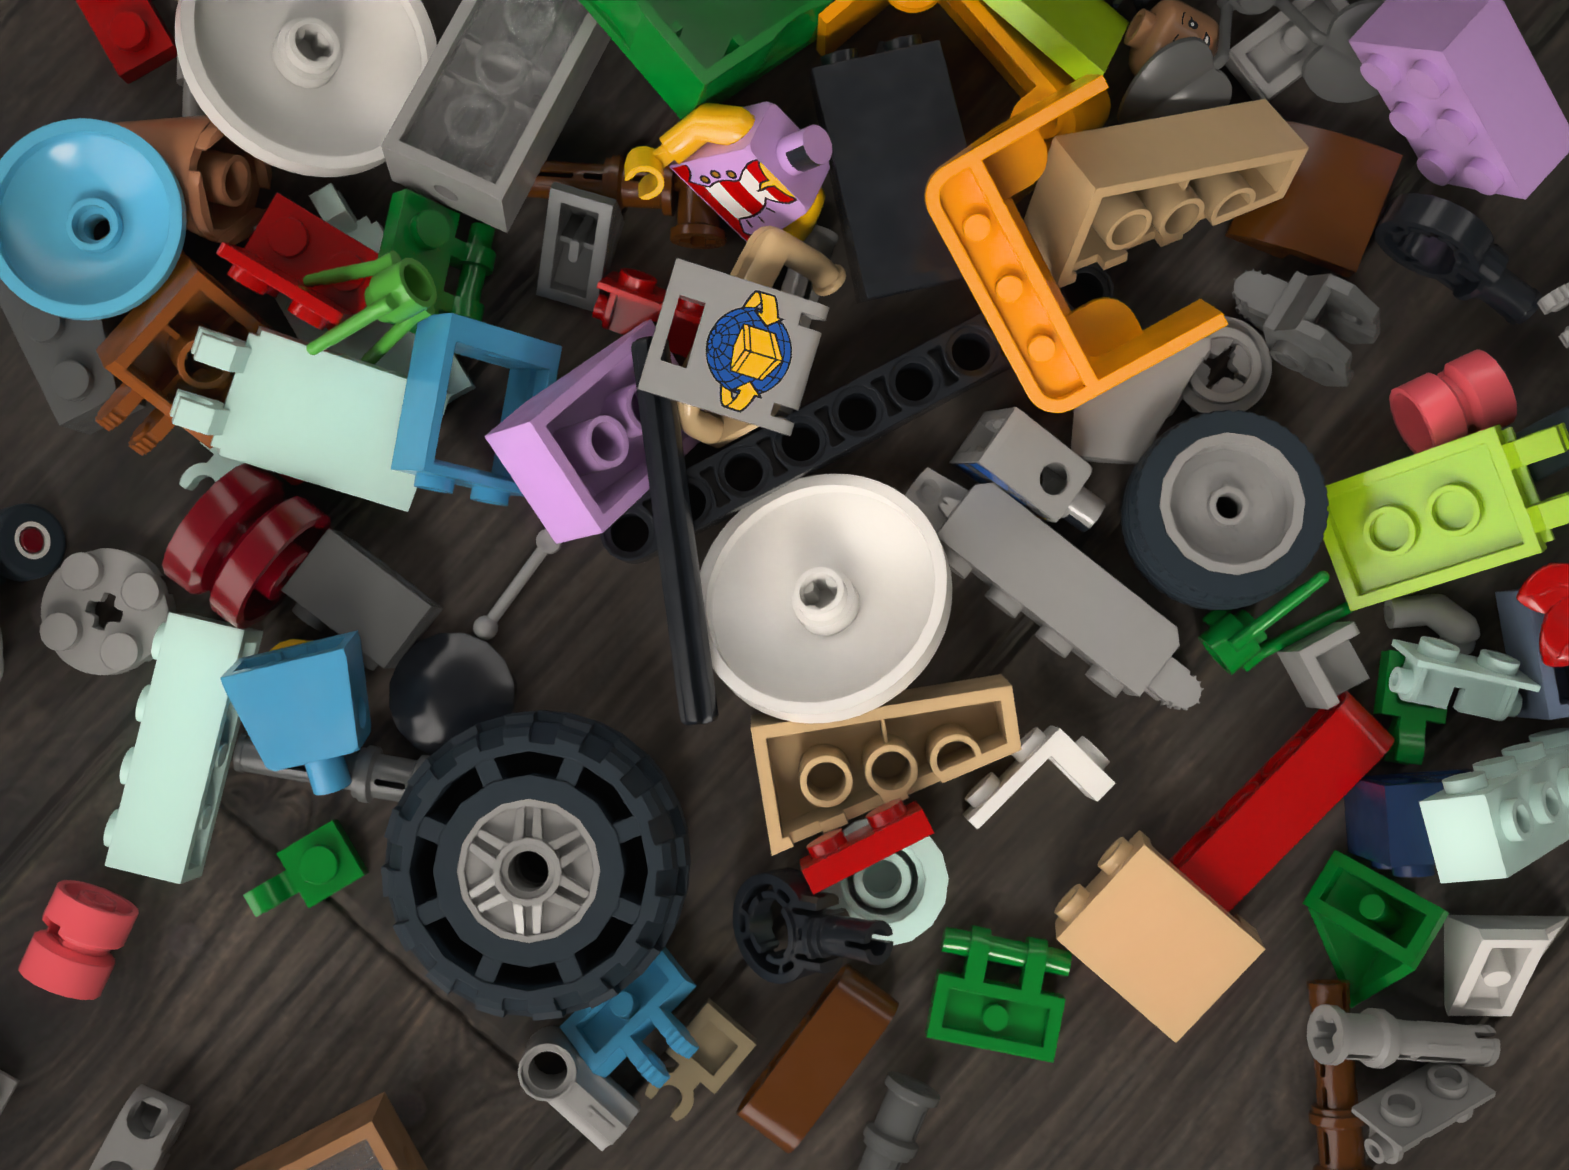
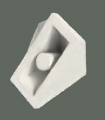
[1444,915,1569,1016]

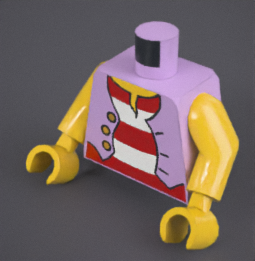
[624,101,832,242]

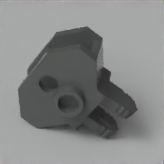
[1232,269,1381,387]

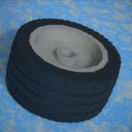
[1121,410,1329,610]

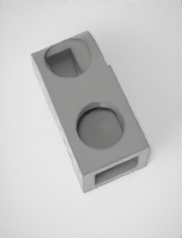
[89,1084,190,1170]

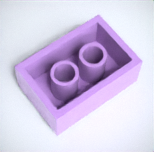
[1348,0,1569,200]

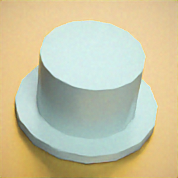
[821,818,949,946]

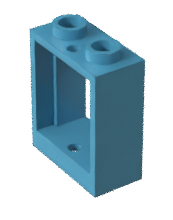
[391,313,562,506]

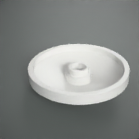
[175,0,437,177]
[700,474,952,724]

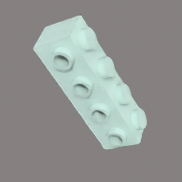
[1419,728,1569,883]

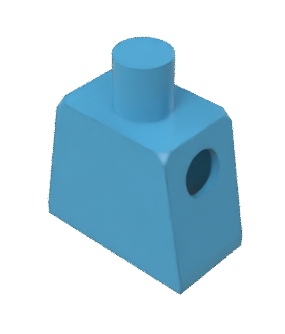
[220,630,371,795]

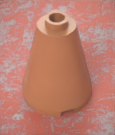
[113,115,272,245]

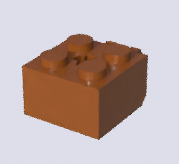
[95,253,278,456]

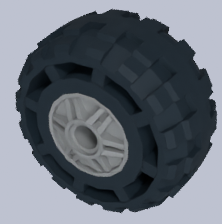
[381,710,691,1021]

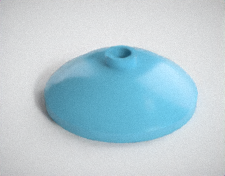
[0,118,187,321]

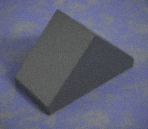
[536,182,625,311]

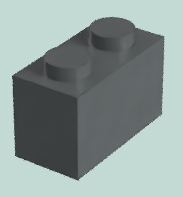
[281,528,444,671]

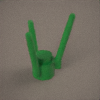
[1198,571,1353,675]

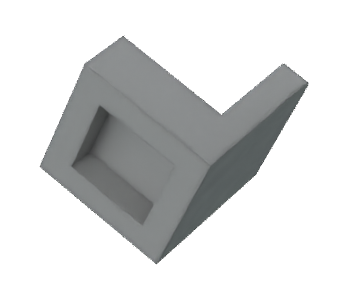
[1277,621,1369,709]

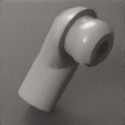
[1384,594,1481,655]

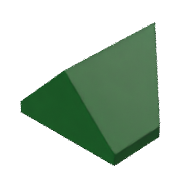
[1302,850,1450,1008]

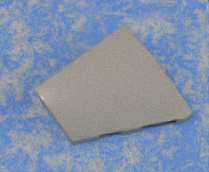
[1071,338,1212,465]

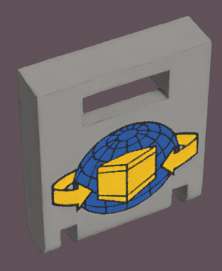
[637,258,830,436]

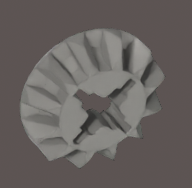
[1182,316,1272,413]

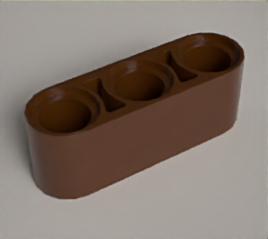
[736,963,899,1154]

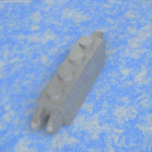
[905,467,1204,710]

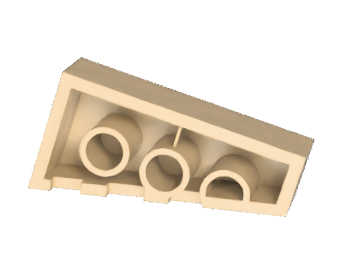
[1024,99,1309,288]
[751,674,1022,856]

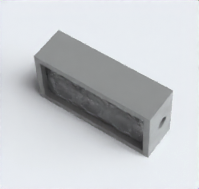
[381,0,611,233]

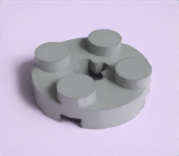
[39,548,176,675]

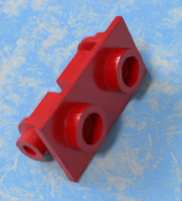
[592,268,705,357]

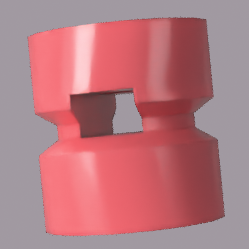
[1389,349,1517,454]
[18,880,139,1000]

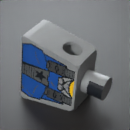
[949,407,1106,533]

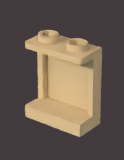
[1054,830,1265,1043]

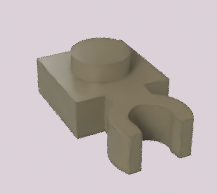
[645,998,757,1121]

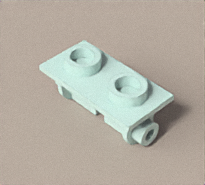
[1389,636,1541,721]

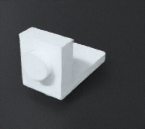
[963,725,1115,829]

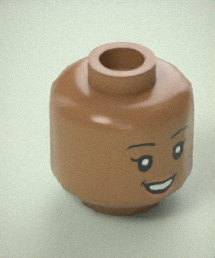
[1124,0,1219,76]

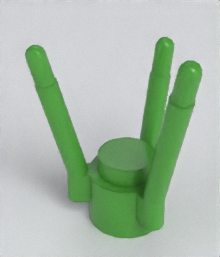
[303,250,437,365]

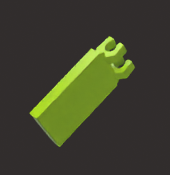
[983,0,1129,80]
[1323,422,1569,611]

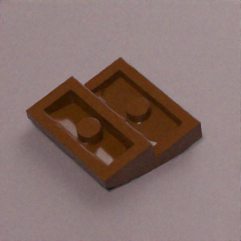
[1225,121,1403,278]

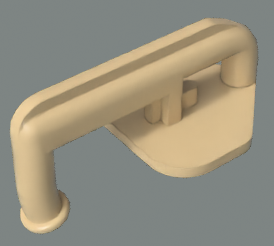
[677,226,846,449]

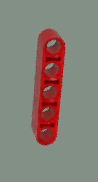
[1168,691,1395,912]

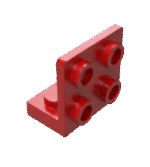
[216,193,379,331]

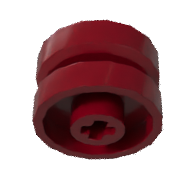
[162,463,330,629]

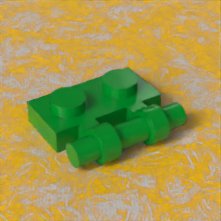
[366,189,496,334]
[925,925,1072,1063]

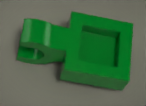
[1373,650,1448,765]
[243,819,369,917]

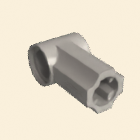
[518,1026,641,1151]

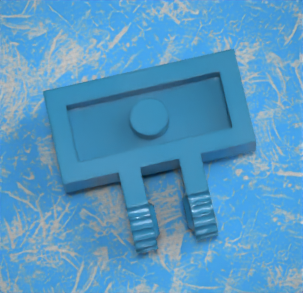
[560,947,699,1089]

